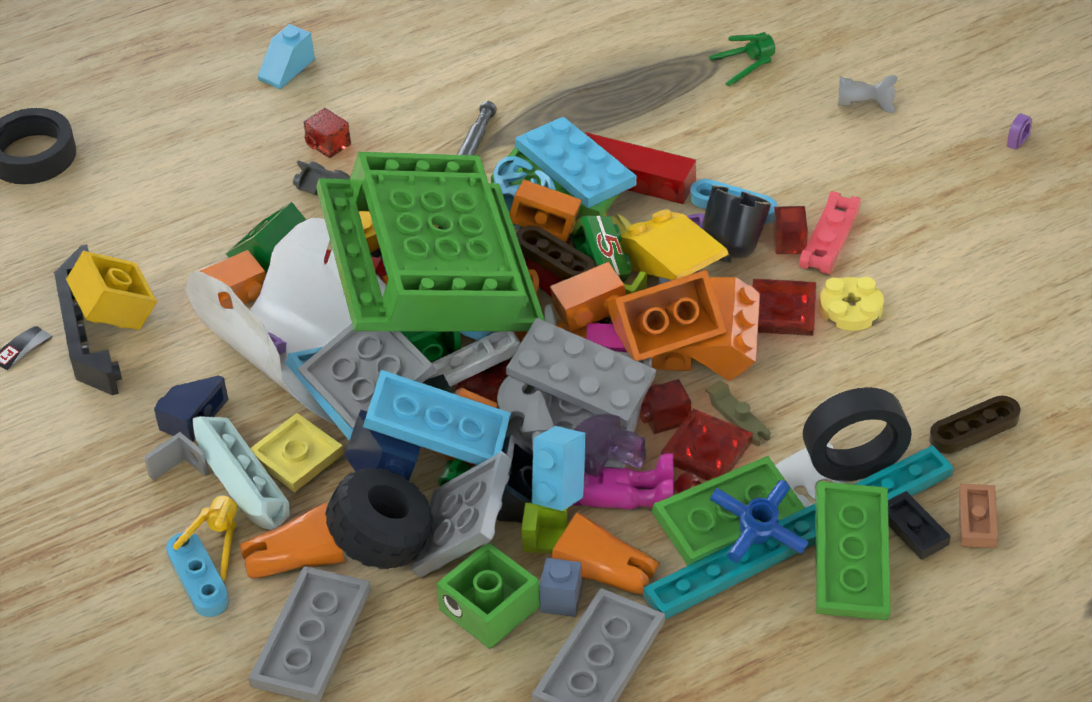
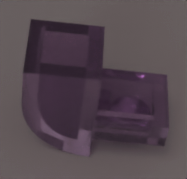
[574,414,646,477]

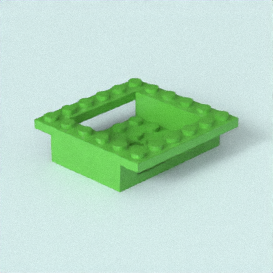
[316,152,545,331]

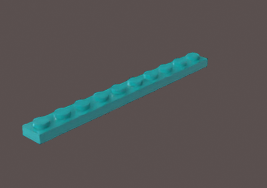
[643,445,954,620]

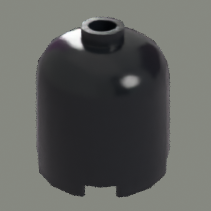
[701,185,771,263]

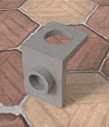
[144,432,209,480]

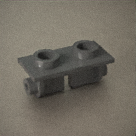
[293,160,350,195]

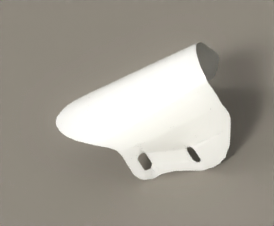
[186,218,386,426]

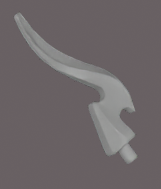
[497,304,555,451]

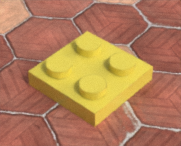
[250,413,344,493]

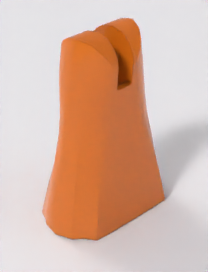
[239,503,345,579]
[551,513,660,595]

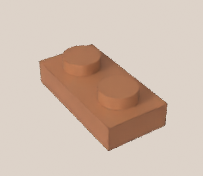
[959,483,998,548]

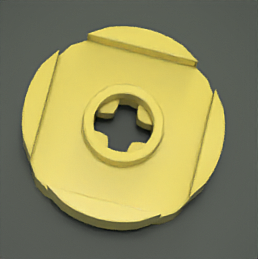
[819,277,884,331]

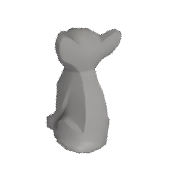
[838,75,898,113]

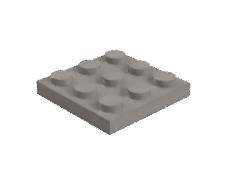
[298,323,436,429]
[411,451,512,577]

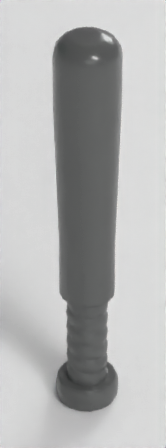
[456,101,497,155]

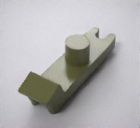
[705,381,771,446]

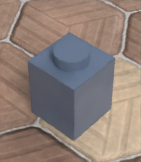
[539,558,582,617]

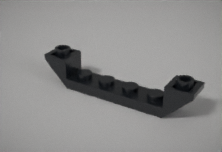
[54,244,122,395]

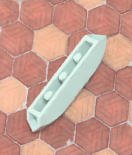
[193,417,290,530]

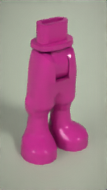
[573,453,675,509]

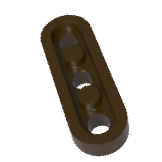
[516,226,595,280]
[929,396,1021,454]

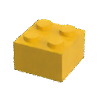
[66,251,158,330]

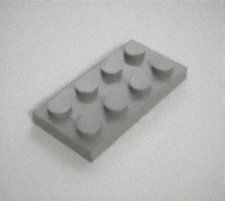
[506,318,656,428]
[249,566,371,702]
[532,588,665,702]

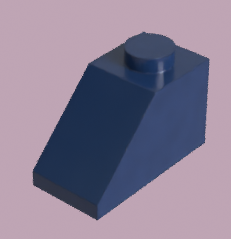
[154,375,229,442]

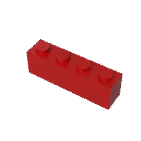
[585,132,696,204]

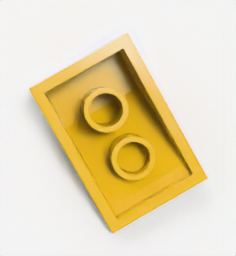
[620,209,729,280]

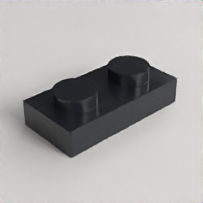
[888,491,951,560]

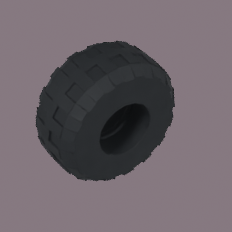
[325,468,434,569]

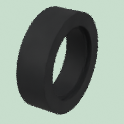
[0,108,76,184]
[802,387,912,481]

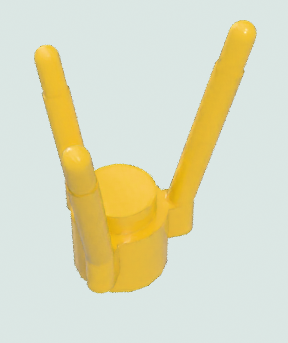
[173,496,238,580]

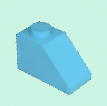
[258,24,315,89]

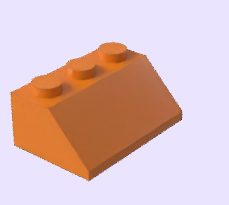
[606,269,727,361]
[680,277,760,382]

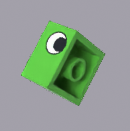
[436,543,540,649]

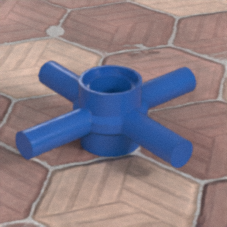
[710,480,809,563]

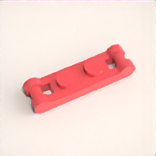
[799,191,861,275]

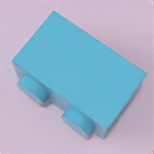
[532,426,586,511]

